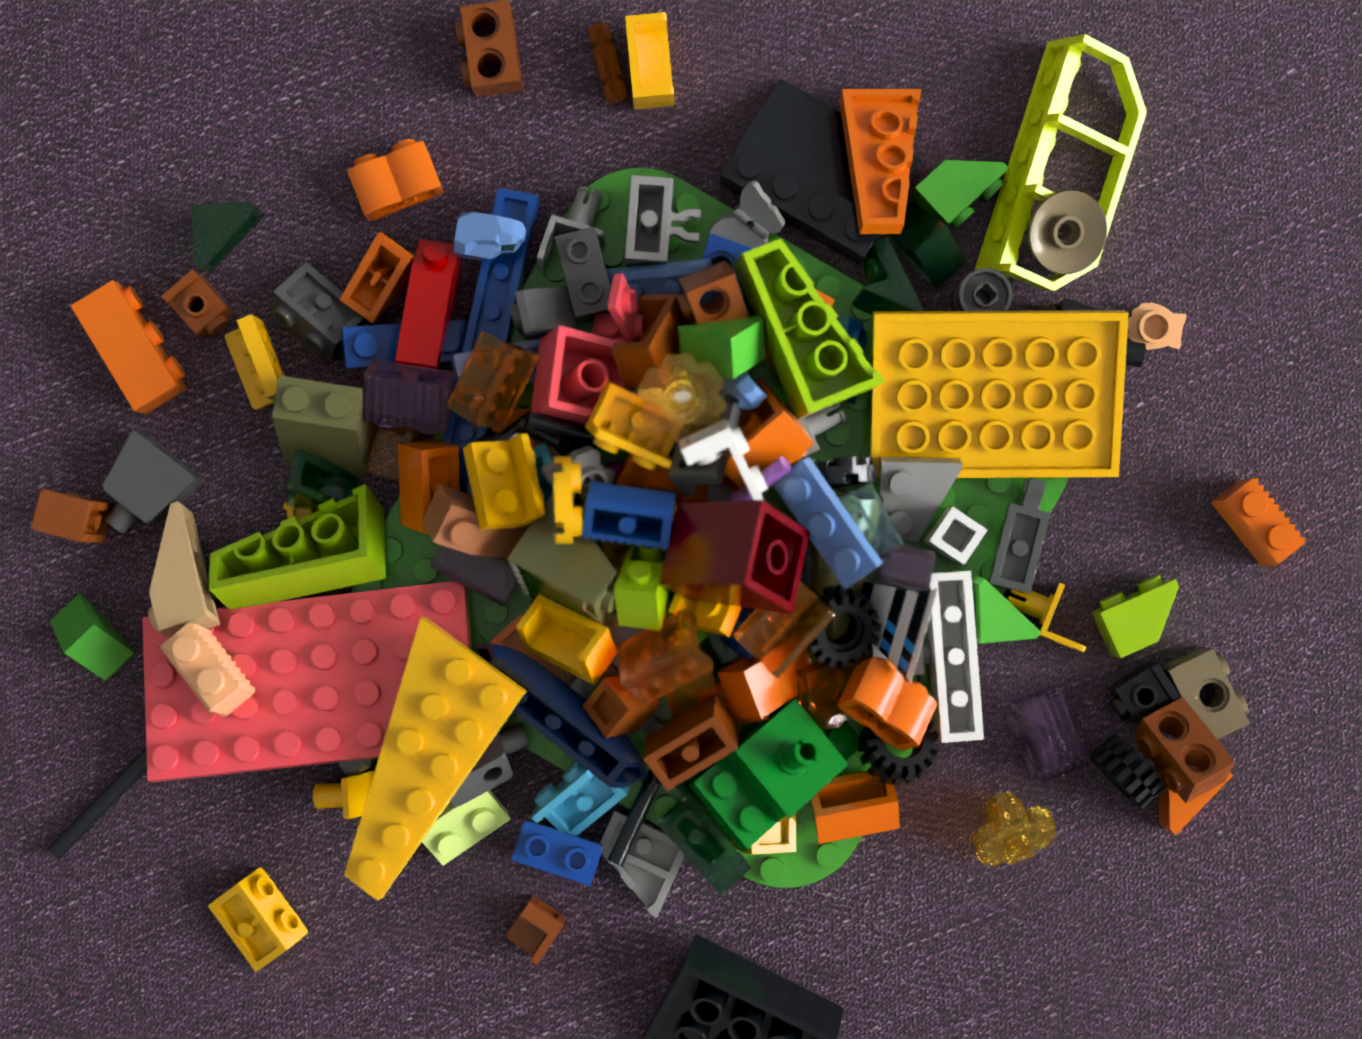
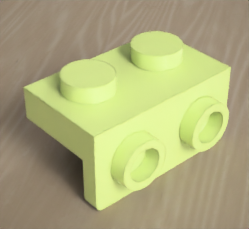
[422,790,511,866]

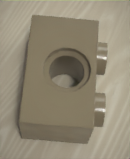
[1161,647,1250,740]

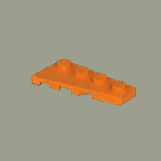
[839,89,921,234]

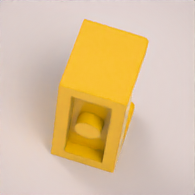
[625,12,674,110]
[516,594,618,686]

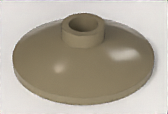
[1028,190,1107,274]

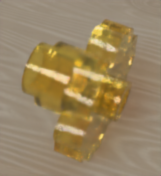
[638,351,726,442]
[972,792,1057,866]

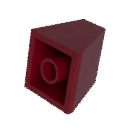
[660,500,810,614]

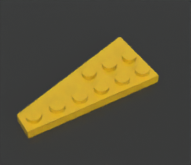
[344,617,527,901]

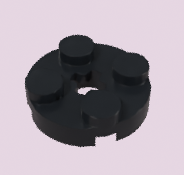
[794,456,877,487]

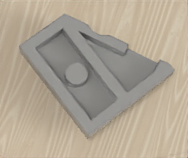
[876,457,962,541]

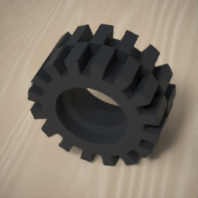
[797,586,881,669]
[858,720,940,786]
[1089,733,1167,811]

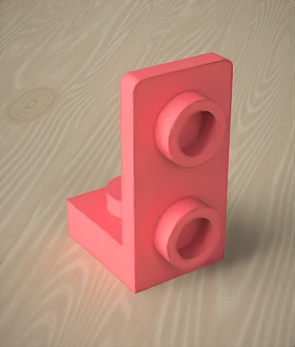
[591,273,647,342]

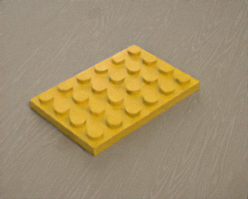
[869,310,1129,478]

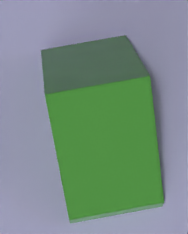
[678,316,765,379]
[971,574,1042,644]
[50,593,137,681]

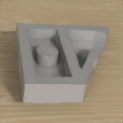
[600,809,690,918]

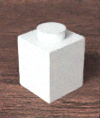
[923,506,987,565]

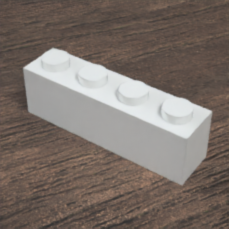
[922,571,984,743]

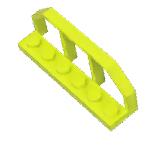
[974,34,1147,291]

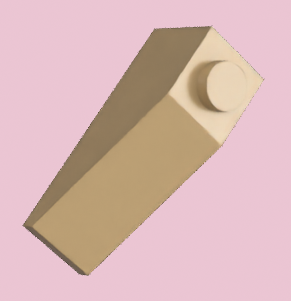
[148,501,220,638]

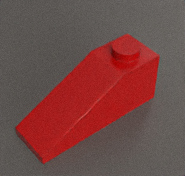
[395,239,461,372]

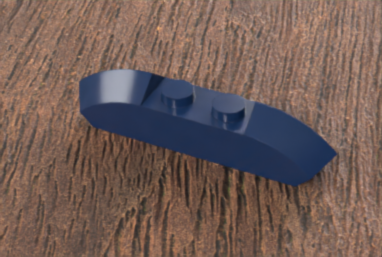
[476,644,647,788]

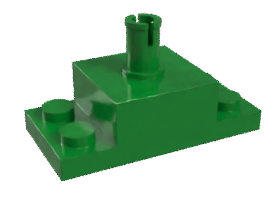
[689,684,861,851]

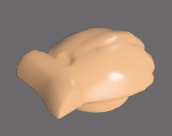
[1128,302,1186,350]

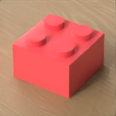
[531,325,632,425]

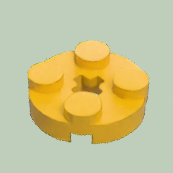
[554,456,582,544]

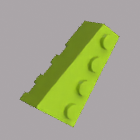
[732,238,886,420]
[209,484,386,610]

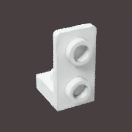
[678,418,768,501]

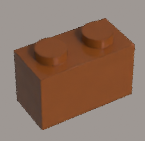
[643,694,739,791]

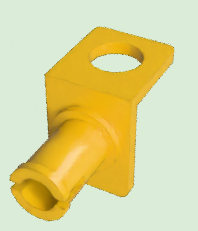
[1007,583,1086,653]
[313,771,375,819]

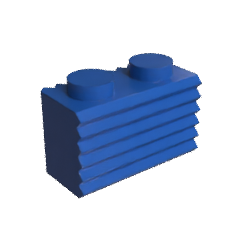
[582,481,676,551]

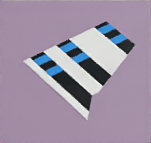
[860,581,939,683]

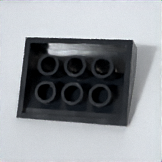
[720,79,921,265]
[642,934,844,1039]

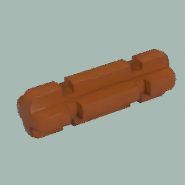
[588,23,627,104]

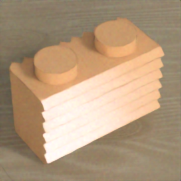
[160,623,255,717]

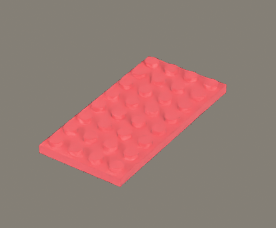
[142,580,472,782]

